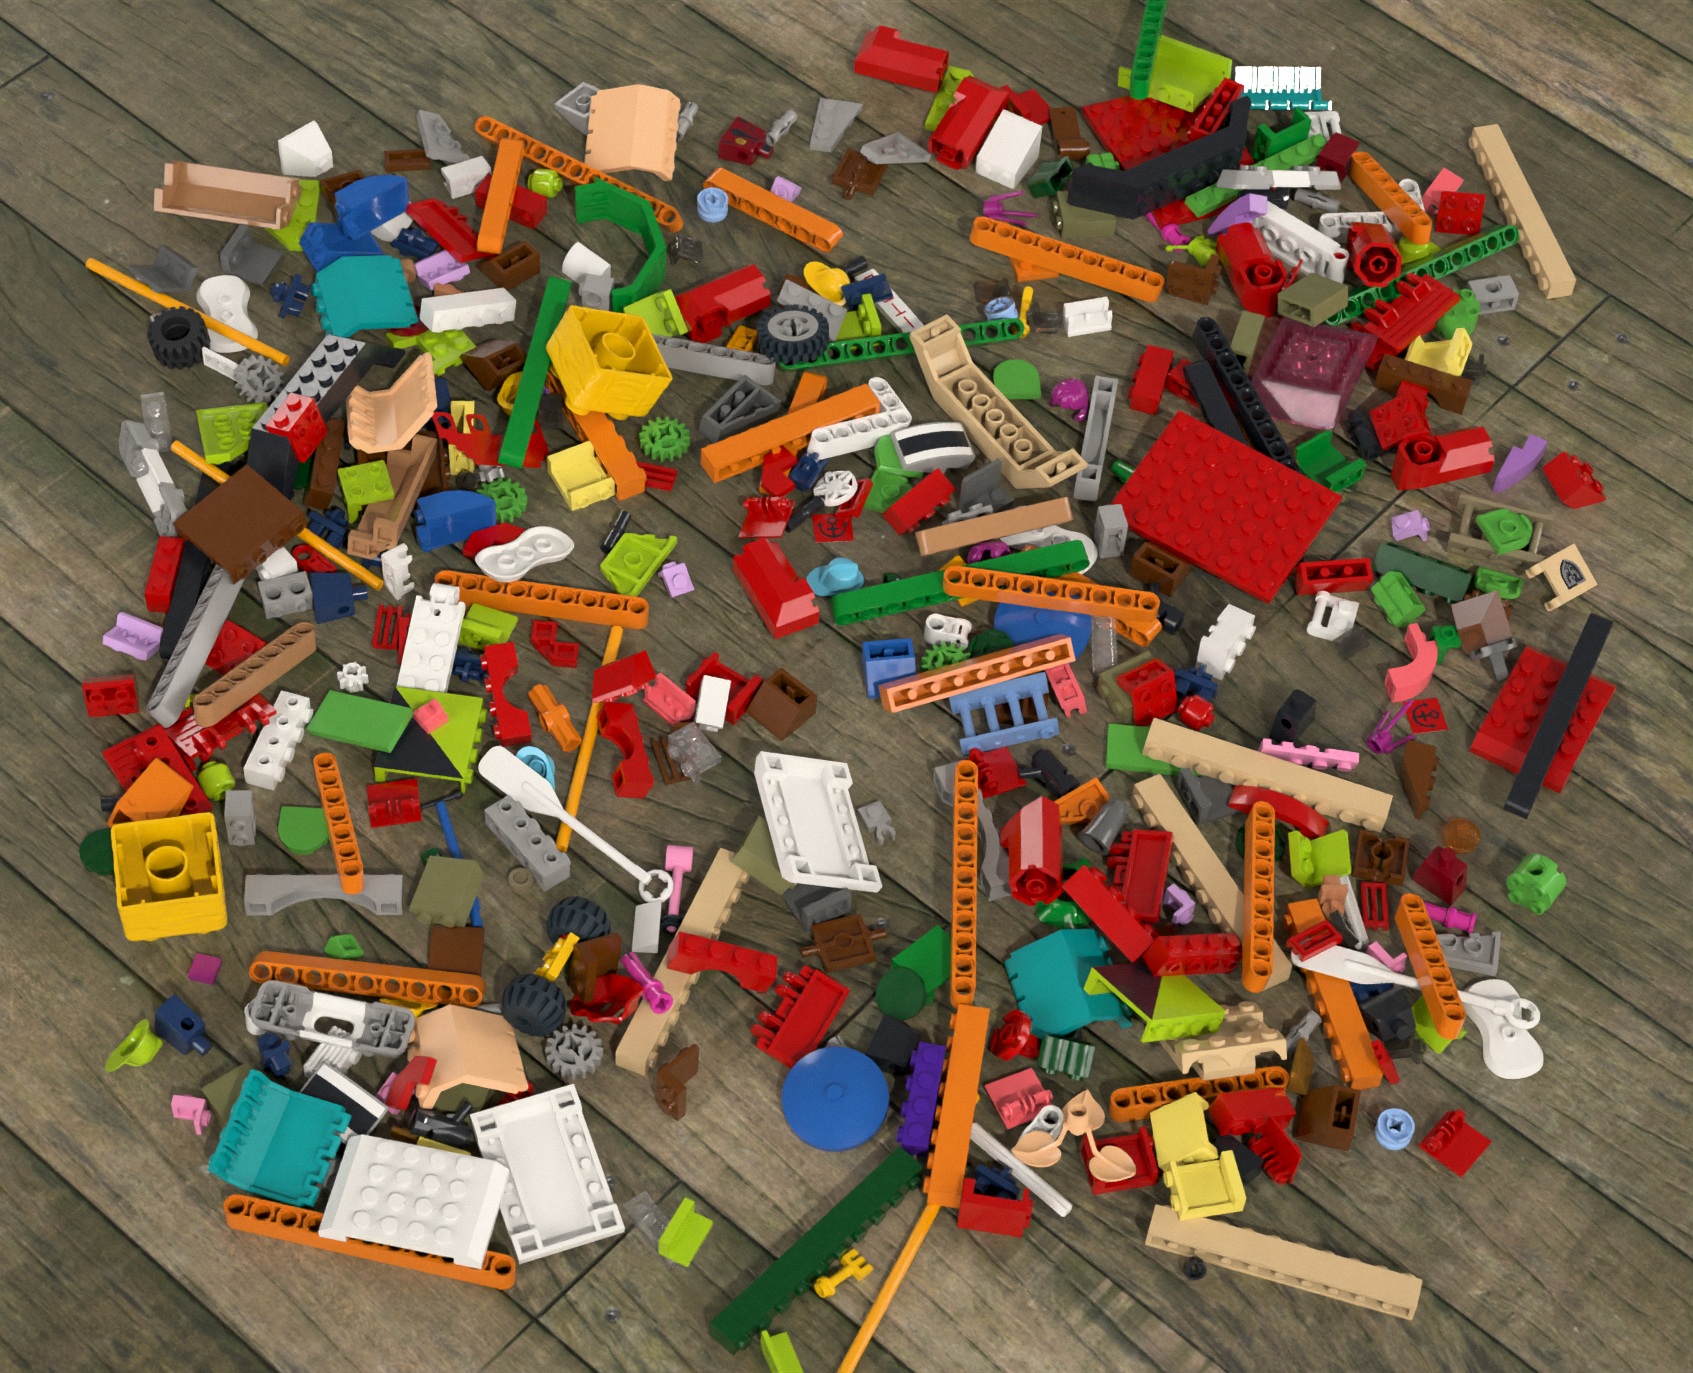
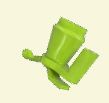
[1165,235,1219,268]

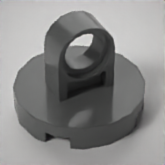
[1468,637,1518,682]

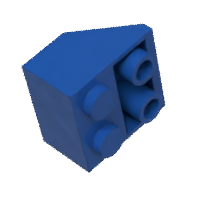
[861,638,916,699]

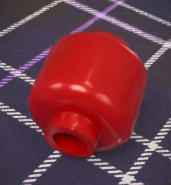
[1177,695,1216,731]

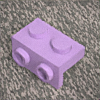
[414,249,470,290]
[102,612,163,661]

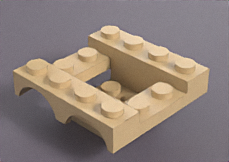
[1159,1001,1287,1081]

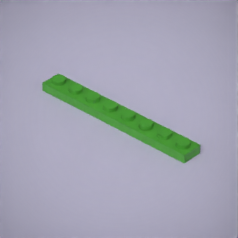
[1185,133,1328,218]

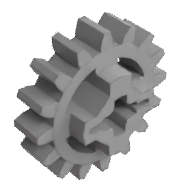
[233,355,285,405]
[545,1024,603,1080]

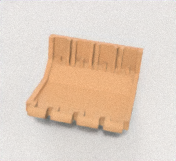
[584,84,680,181]
[346,353,437,454]
[407,1004,528,1110]

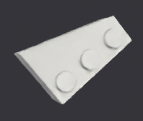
[1195,604,1256,680]

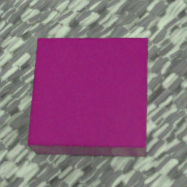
[188,953,222,985]

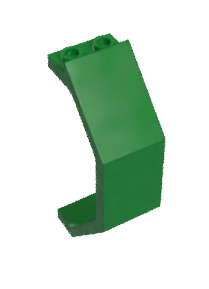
[575,176,666,313]

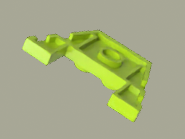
[385,329,476,376]

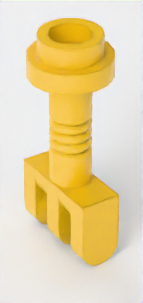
[1011,286,1033,338]
[814,1248,874,1298]

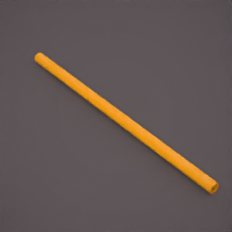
[86,258,290,366]
[171,440,384,591]
[555,626,623,852]
[837,1204,941,1373]

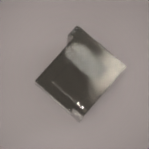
[539,394,563,430]

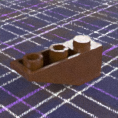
[1399,740,1439,819]

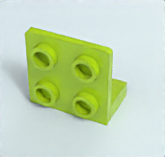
[623,289,688,337]
[835,294,882,351]
[337,460,395,523]
[458,603,518,651]
[1288,829,1351,889]

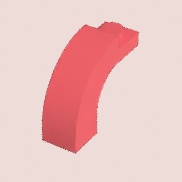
[1384,623,1438,703]

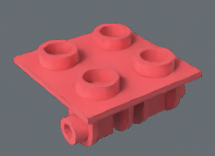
[984,1068,1053,1130]

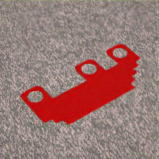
[432,412,550,468]

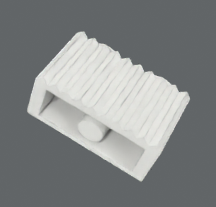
[303,1026,362,1079]

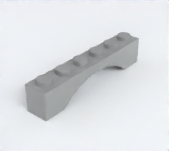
[1073,376,1118,502]
[933,760,1012,901]
[244,873,404,915]

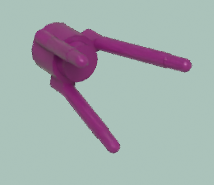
[984,190,1038,226]
[1367,699,1414,755]

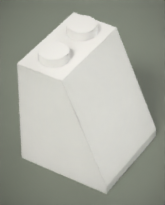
[975,110,1042,189]

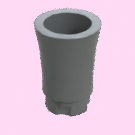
[1078,797,1130,855]

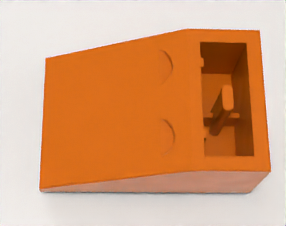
[107,758,194,828]

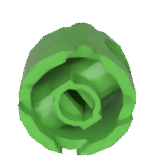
[1433,289,1480,340]
[1506,854,1567,915]

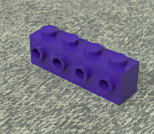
[896,1042,946,1158]

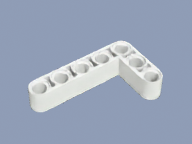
[1317,179,1425,243]
[807,377,912,460]

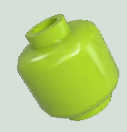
[528,168,563,199]
[197,761,235,801]

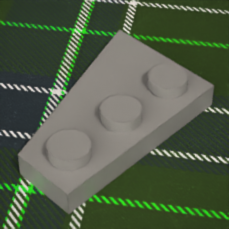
[860,132,932,164]

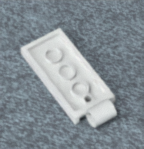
[397,583,465,693]

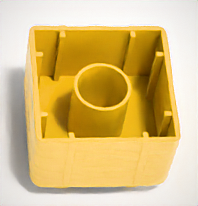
[546,305,673,420]
[111,813,227,941]

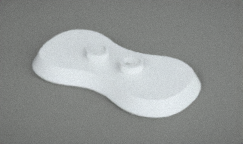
[196,275,258,353]
[1000,506,1098,574]
[475,526,574,583]
[1462,979,1544,1079]

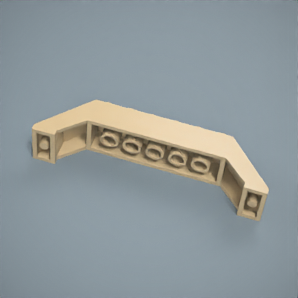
[909,314,1088,489]

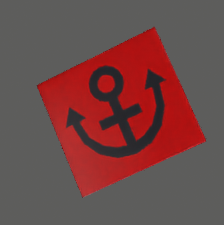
[812,514,854,543]
[1402,698,1448,734]

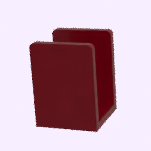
[1316,132,1360,183]

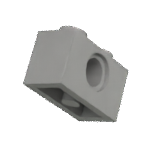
[1466,275,1519,315]

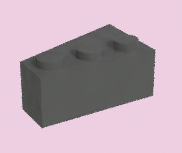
[698,375,781,443]

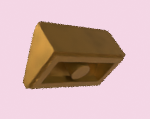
[1287,1037,1314,1095]

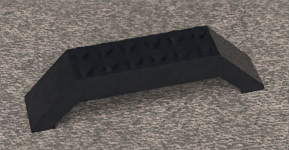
[1067,96,1250,220]
[247,334,406,500]

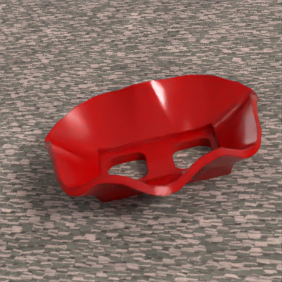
[569,973,645,1025]

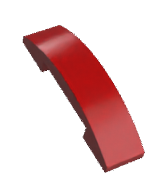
[1228,786,1329,840]

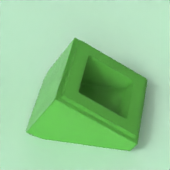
[324,934,364,961]

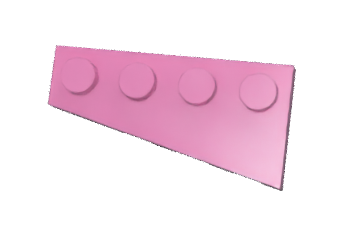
[1257,738,1359,772]

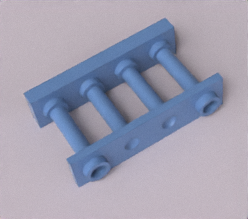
[949,672,1060,756]

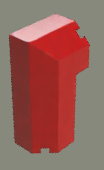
[854,25,949,93]
[928,75,1008,170]
[1215,222,1288,318]
[1346,222,1402,287]
[674,264,770,344]
[1390,426,1495,490]
[733,538,820,639]
[1000,796,1063,906]

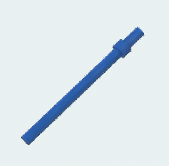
[435,801,483,928]

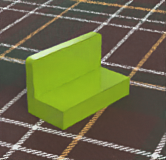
[1412,996,1468,1053]
[658,1197,713,1267]
[760,1330,804,1373]

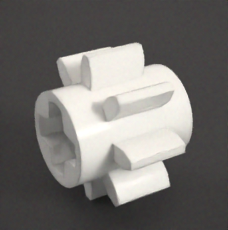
[337,662,369,693]

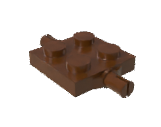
[832,149,888,200]
[800,914,887,973]

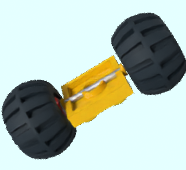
[501,896,611,1037]

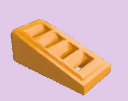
[726,325,758,352]

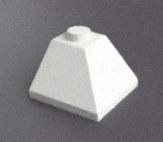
[278,121,333,177]

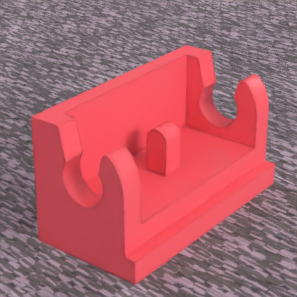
[1422,168,1464,215]
[1045,663,1087,717]
[643,672,696,728]

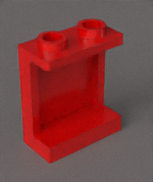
[685,652,763,726]
[1080,1126,1161,1195]
[957,1178,1034,1238]

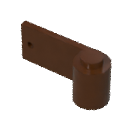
[1049,107,1090,160]

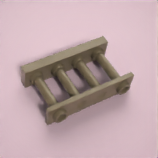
[1445,494,1554,576]

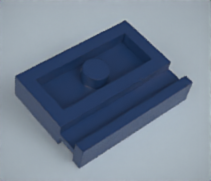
[841,273,894,311]

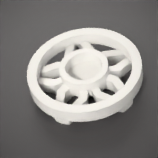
[813,471,858,506]

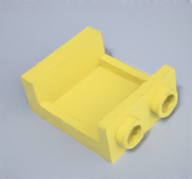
[1404,327,1472,376]
[448,401,476,475]
[547,441,615,511]
[1150,1093,1219,1171]
[1163,1150,1246,1221]

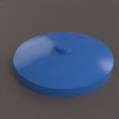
[994,589,1092,672]
[782,1047,889,1152]

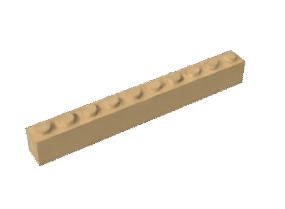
[1469,124,1576,299]
[1142,718,1393,833]
[1131,774,1292,991]
[616,848,750,1076]
[1145,1204,1423,1321]

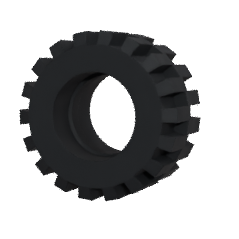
[147,306,211,370]

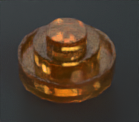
[1442,819,1481,854]

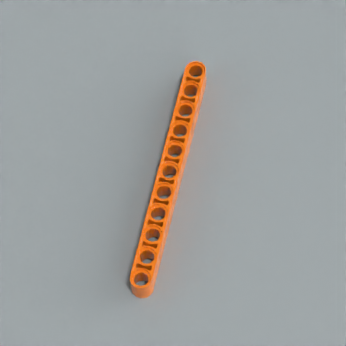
[475,116,683,233]
[950,760,978,1009]
[223,1194,516,1290]

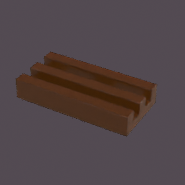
[384,149,430,172]
[651,736,689,785]

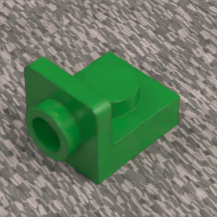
[1429,625,1461,663]

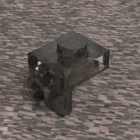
[973,277,1011,304]
[1026,302,1063,334]
[1384,1029,1426,1064]

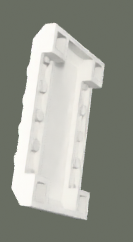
[754,751,882,892]
[470,1084,625,1264]
[319,1134,509,1269]

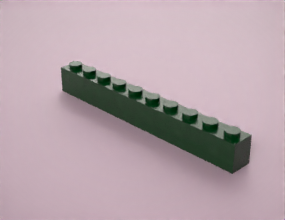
[709,1146,924,1356]

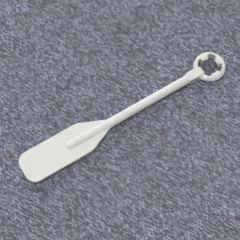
[478,746,674,903]
[1291,938,1540,1029]

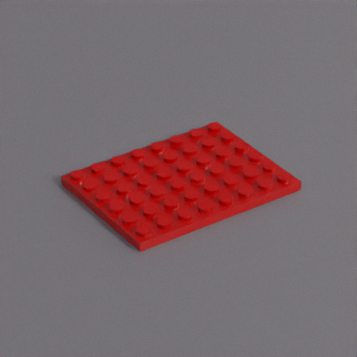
[1082,95,1275,230]
[1110,410,1342,605]

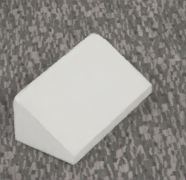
[202,347,249,382]
[632,900,662,953]

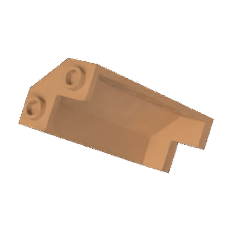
[154,160,301,230]
[347,434,437,559]

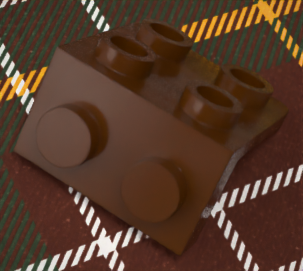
[1165,254,1222,306]
[568,933,622,1004]
[656,1044,699,1121]

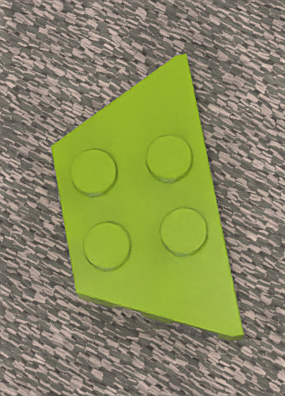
[600,533,677,597]

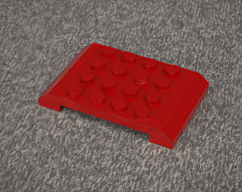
[1469,645,1618,793]

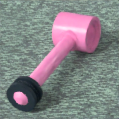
[661,845,693,934]

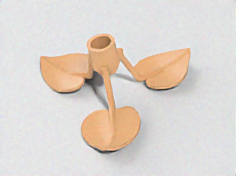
[1012,1090,1136,1182]

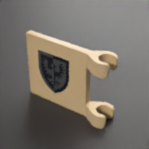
[1525,544,1598,612]

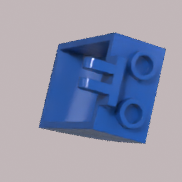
[335,175,409,240]
[299,222,385,273]
[414,490,496,552]

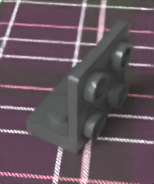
[220,223,283,286]
[128,245,198,294]
[959,459,1014,517]
[1177,767,1240,826]
[781,883,852,933]

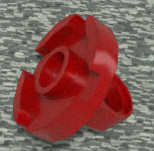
[990,1009,1041,1061]

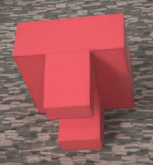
[413,699,448,734]

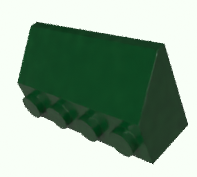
[1371,540,1475,604]

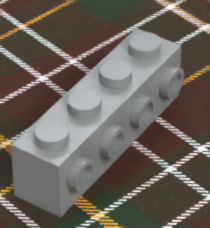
[484,795,571,892]

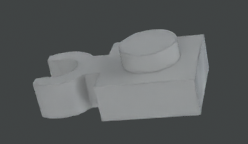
[473,465,505,482]
[857,801,896,845]

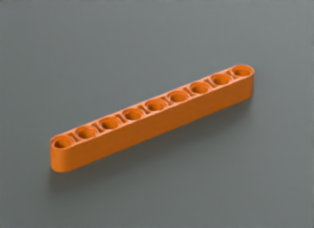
[970,216,1164,302]
[943,566,1160,622]
[435,570,649,629]
[1242,801,1275,993]
[249,951,486,1007]

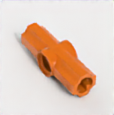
[527,684,581,753]

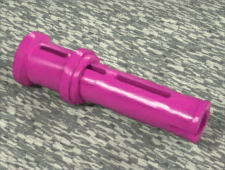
[1145,212,1191,253]
[1399,895,1477,934]
[621,952,673,1014]

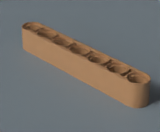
[915,497,1074,556]
[193,622,317,727]

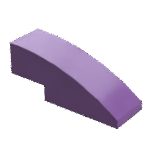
[1208,193,1267,236]
[1492,434,1548,493]

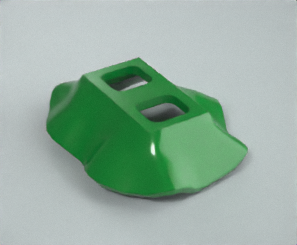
[1036,858,1092,929]

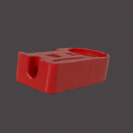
[292,545,336,574]

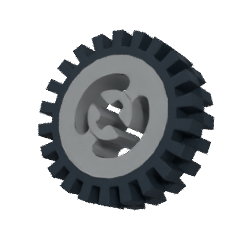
[757,304,829,364]

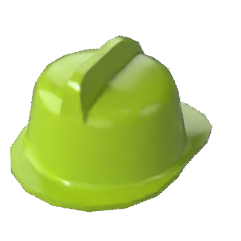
[1396,235,1441,267]
[105,1019,163,1072]

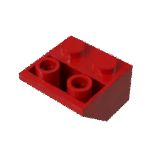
[1542,451,1606,509]
[592,650,657,704]
[82,674,139,717]

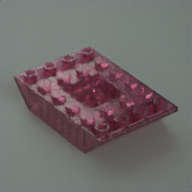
[1251,317,1378,432]

